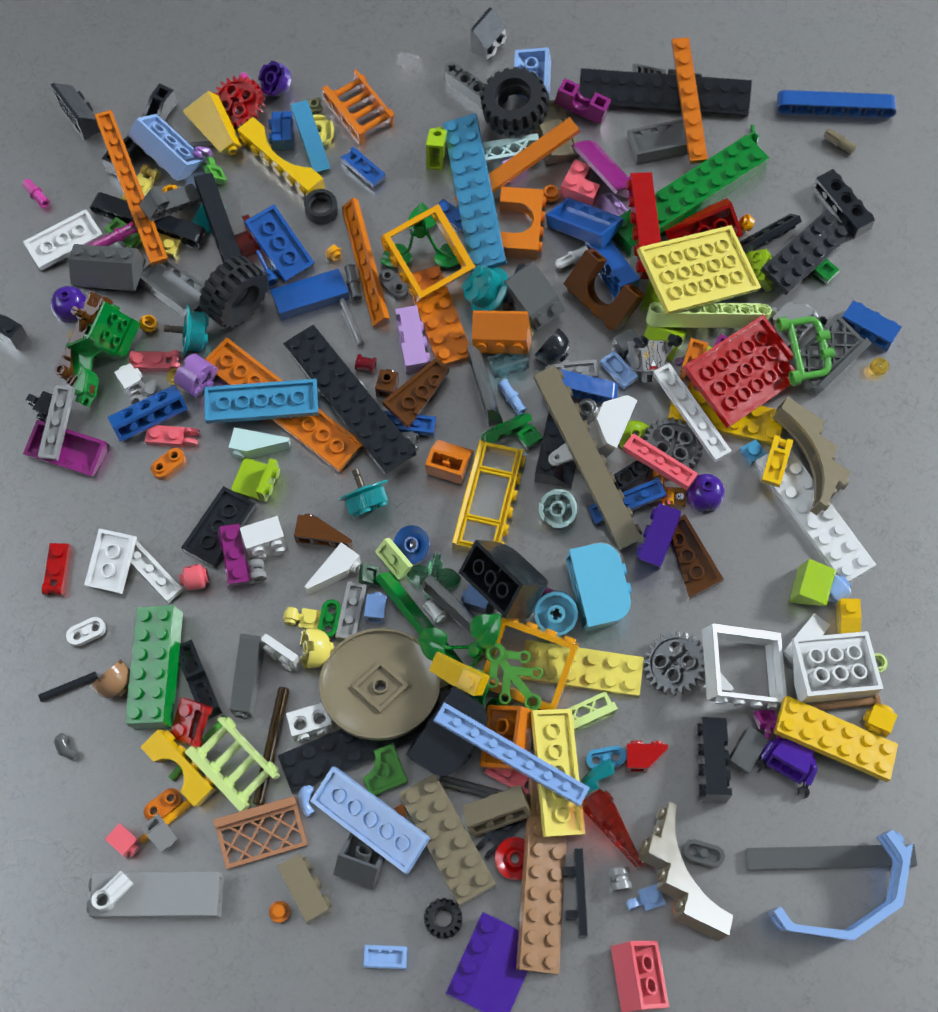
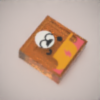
[666,487,686,508]

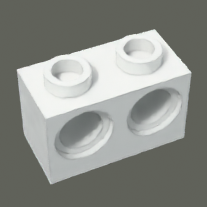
[286,703,333,742]

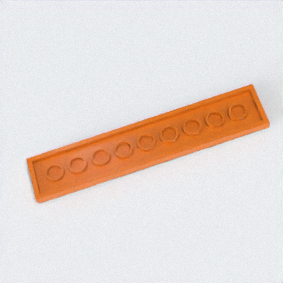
[205,337,363,472]

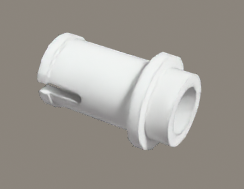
[423,599,447,624]

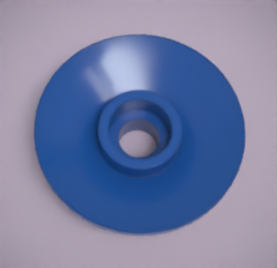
[394,525,430,564]

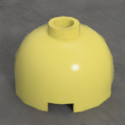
[300,629,334,668]

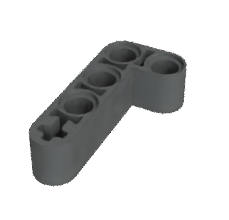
[445,62,509,109]
[139,184,201,221]

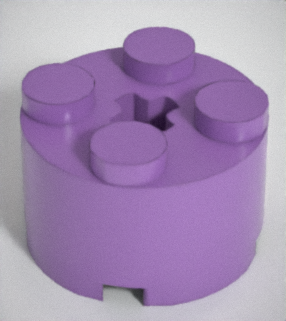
[174,354,218,398]

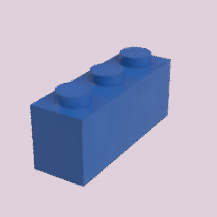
[839,300,902,351]

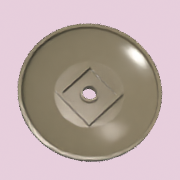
[319,628,441,741]

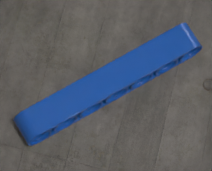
[777,90,896,118]

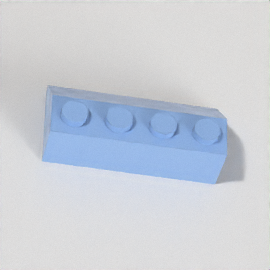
[127,114,206,181]

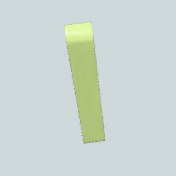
[646,302,772,328]

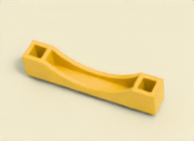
[238,117,325,197]

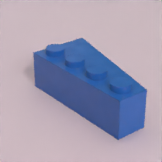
[585,239,640,299]

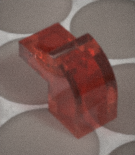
[234,214,261,257]

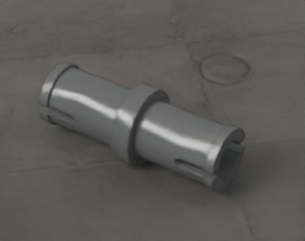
[344,264,362,301]

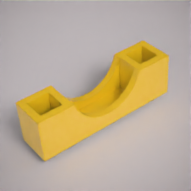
[141,730,217,807]

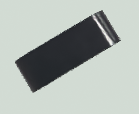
[614,460,649,492]

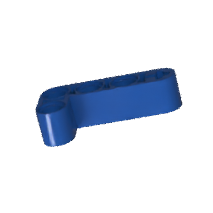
[542,369,618,404]

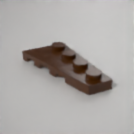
[672,514,724,600]

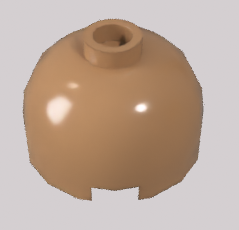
[90,659,130,698]

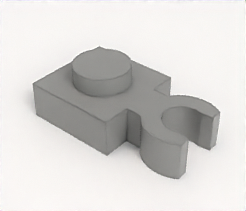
[129,379,162,404]

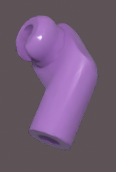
[193,146,215,160]

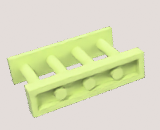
[185,717,280,812]

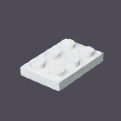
[84,528,137,594]

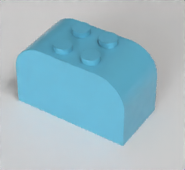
[565,543,632,633]

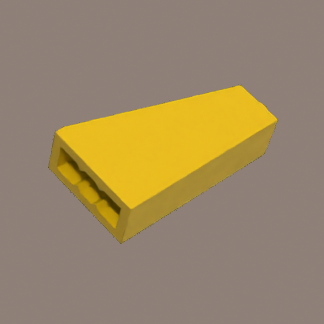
[183,91,243,156]

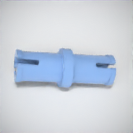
[497,379,527,416]

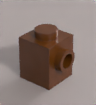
[375,369,399,399]

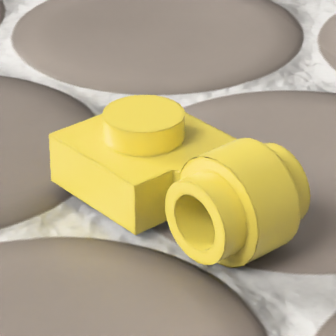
[282,607,321,630]

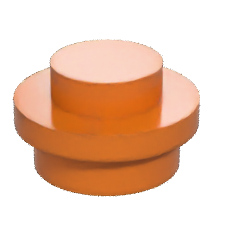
[543,185,560,202]
[269,901,290,923]

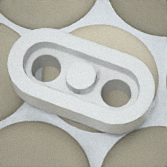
[66,617,106,647]

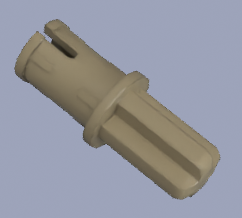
[824,128,858,155]

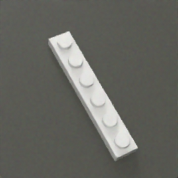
[653,363,732,462]

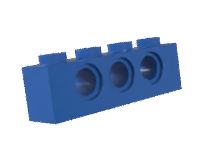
[107,384,188,442]

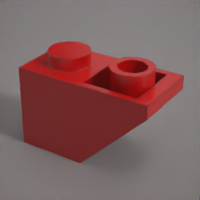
[625,740,668,773]

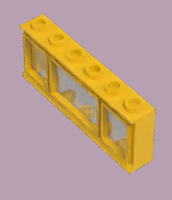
[452,439,526,553]

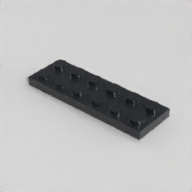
[760,209,852,296]

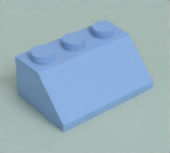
[514,47,551,101]

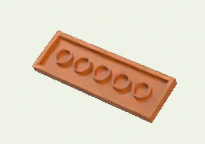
[408,265,469,366]

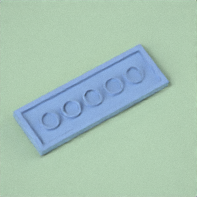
[310,766,431,874]

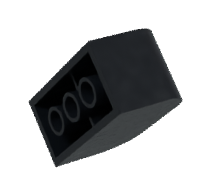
[458,540,548,619]
[405,686,487,776]

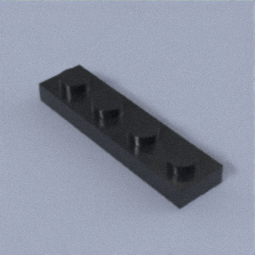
[740,214,802,253]

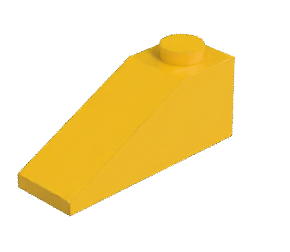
[835,598,862,634]
[429,652,490,696]

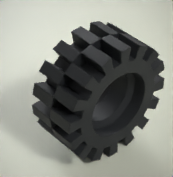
[424,898,463,939]

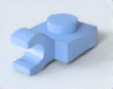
[626,884,666,912]

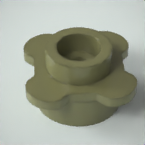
[306,97,323,115]

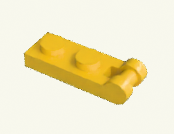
[761,435,793,487]

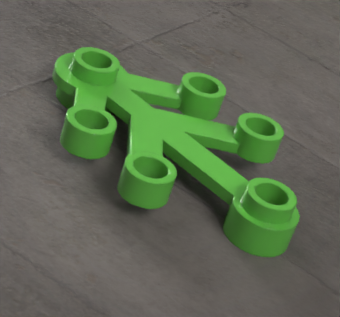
[486,643,543,710]

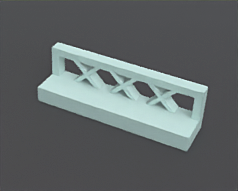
[483,133,539,163]

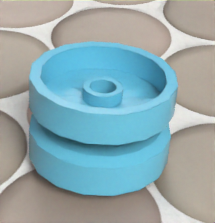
[534,590,579,636]

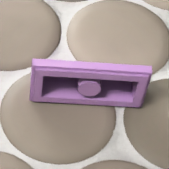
[596,192,628,216]

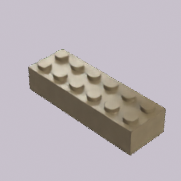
[398,774,496,908]

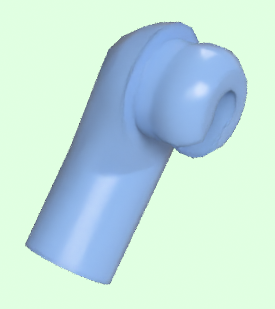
[297,785,315,817]

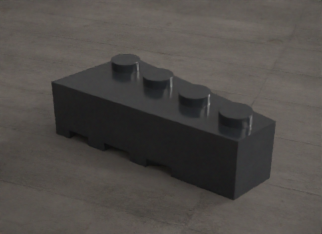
[696,717,732,804]

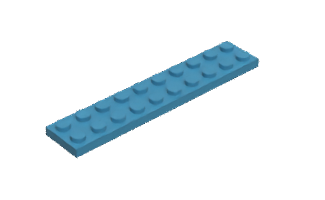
[443,113,507,272]

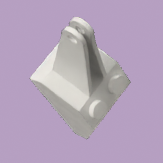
[548,395,637,466]

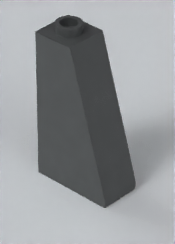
[230,634,265,719]

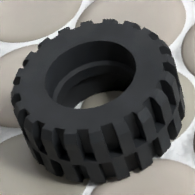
[480,67,548,137]
[199,256,269,328]

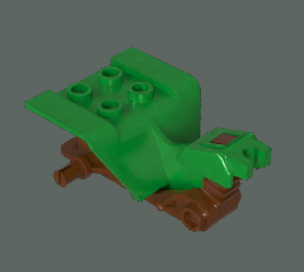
[55,292,141,407]

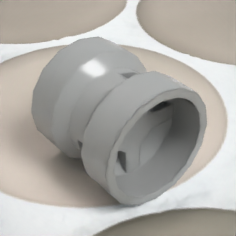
[246,558,267,584]
[608,866,633,892]

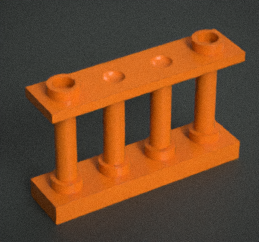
[322,69,395,145]

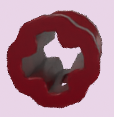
[355,354,377,374]

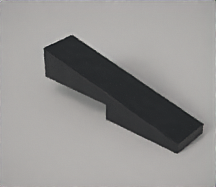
[179,639,222,720]

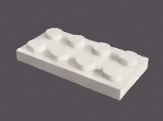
[23,209,103,271]

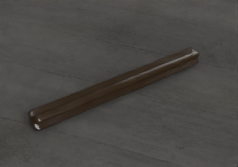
[253,687,289,806]

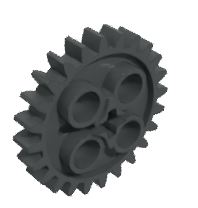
[642,417,703,469]
[643,630,705,696]

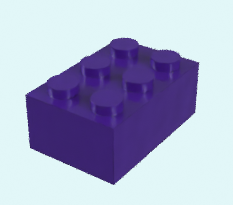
[636,503,681,569]

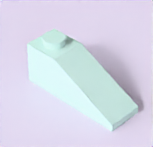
[228,427,291,459]

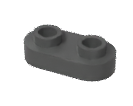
[379,269,408,300]
[682,839,725,868]

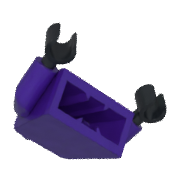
[756,738,818,799]

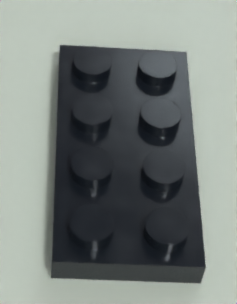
[181,486,256,568]

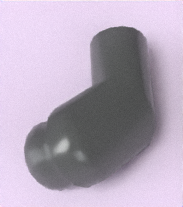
[53,733,78,761]

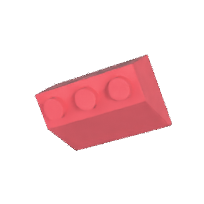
[611,941,669,1012]

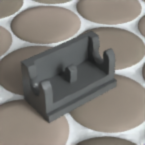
[728,726,768,774]

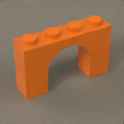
[500,186,546,260]

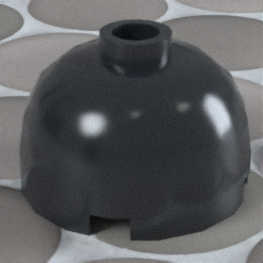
[535,328,570,365]

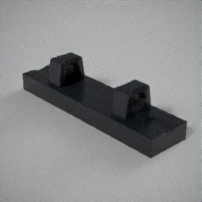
[563,848,588,938]

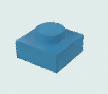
[739,439,766,465]

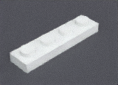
[131,540,183,603]

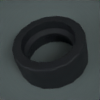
[304,189,338,224]

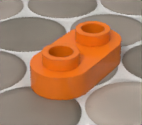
[151,448,186,480]
[144,788,183,821]

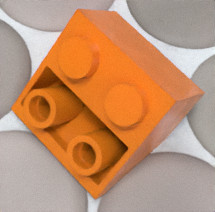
[425,440,474,485]

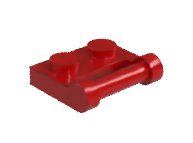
[170,697,213,748]

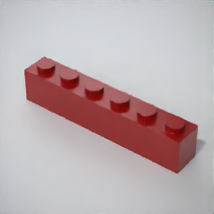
[626,172,661,280]

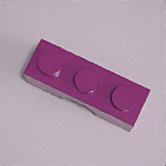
[554,78,611,124]
[217,524,249,588]

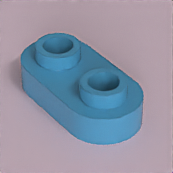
[585,746,627,770]

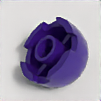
[258,61,292,97]
[50,286,86,323]
[686,473,725,512]

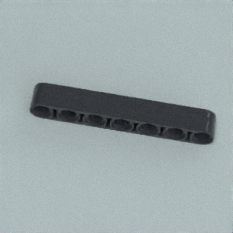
[194,172,242,263]
[90,192,207,248]

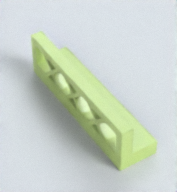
[568,691,618,733]

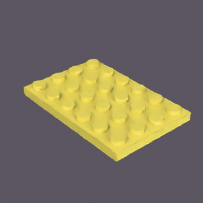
[637,225,761,315]

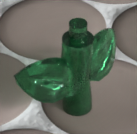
[407,553,461,600]

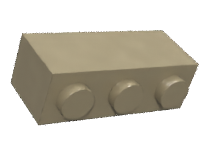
[462,785,532,837]
[277,853,331,925]

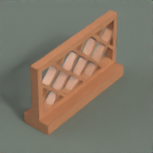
[213,796,308,869]

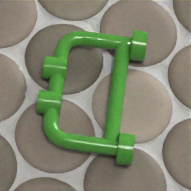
[776,316,835,386]

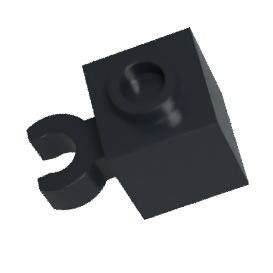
[25,391,53,422]

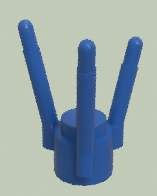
[256,250,279,287]

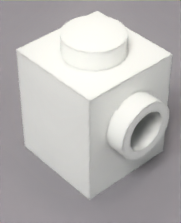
[114,363,144,397]

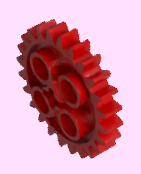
[213,75,265,130]

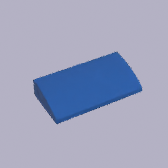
[546,197,624,248]
[270,268,350,321]

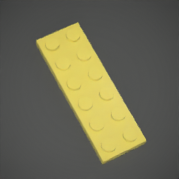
[520,640,644,698]
[530,709,585,837]

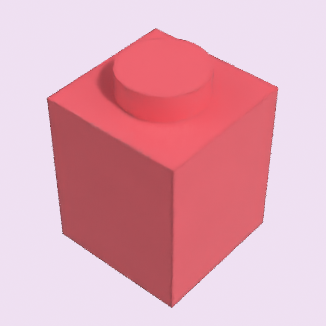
[105,823,141,859]

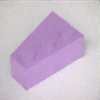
[395,305,431,375]

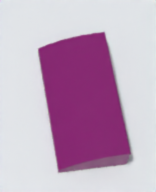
[572,140,629,198]
[23,420,110,477]

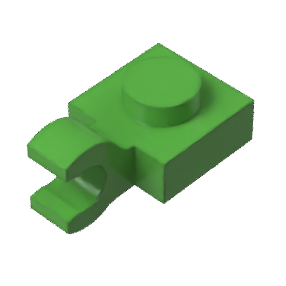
[201,156,227,185]

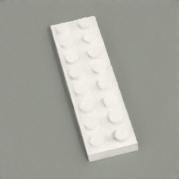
[754,446,876,582]

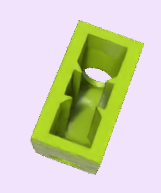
[426,127,447,171]

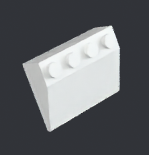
[792,631,883,703]

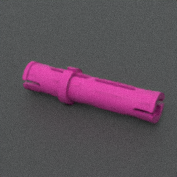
[87,222,138,246]

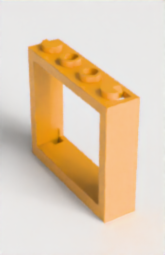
[381,204,475,302]
[483,617,580,710]

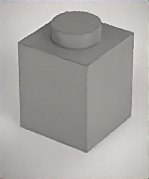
[141,814,177,852]

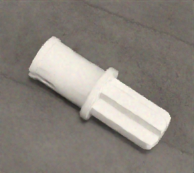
[555,246,588,269]

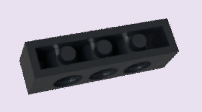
[813,169,875,239]

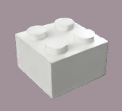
[240,516,288,561]

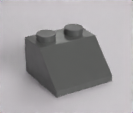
[333,833,385,889]

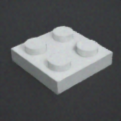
[261,633,302,673]

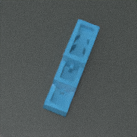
[290,100,330,172]

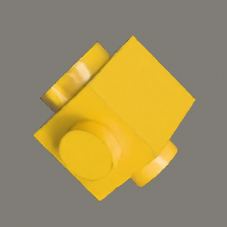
[862,703,898,737]

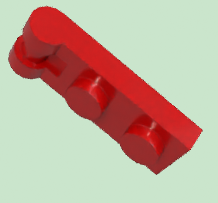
[41,543,71,596]

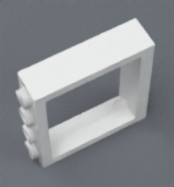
[702,624,787,710]

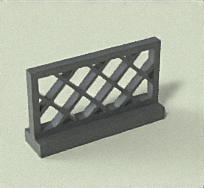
[789,315,872,396]

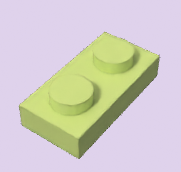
[375,538,413,580]

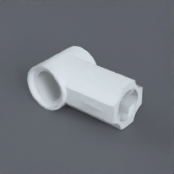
[91,871,134,913]

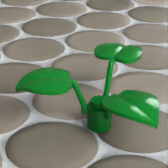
[380,202,460,268]
[418,614,501,705]

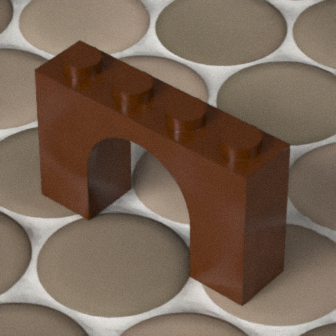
[563,249,646,331]

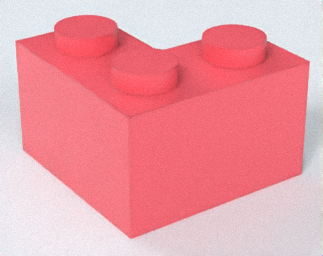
[560,159,600,207]

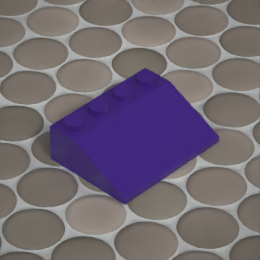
[446,912,528,1012]

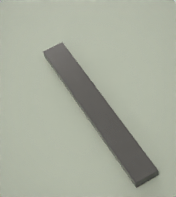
[746,844,917,870]

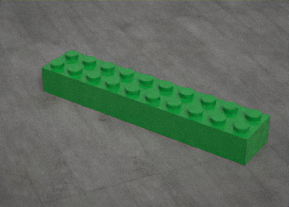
[612,134,769,258]

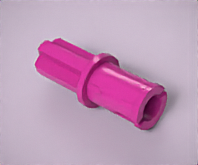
[22,179,50,208]

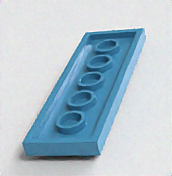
[204,379,319,424]

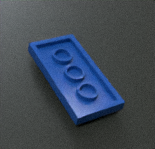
[244,204,315,283]

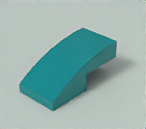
[580,759,615,794]

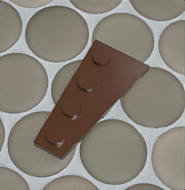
[382,357,449,429]

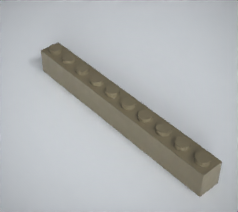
[533,365,642,550]

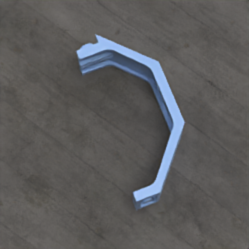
[767,829,913,941]

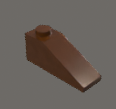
[294,514,353,550]

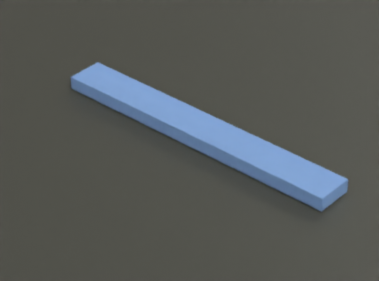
[433,703,590,807]

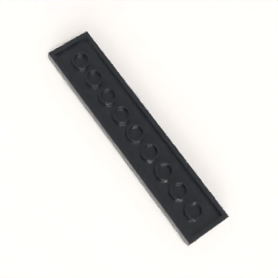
[579,68,752,116]
[283,324,417,475]
[277,684,453,794]

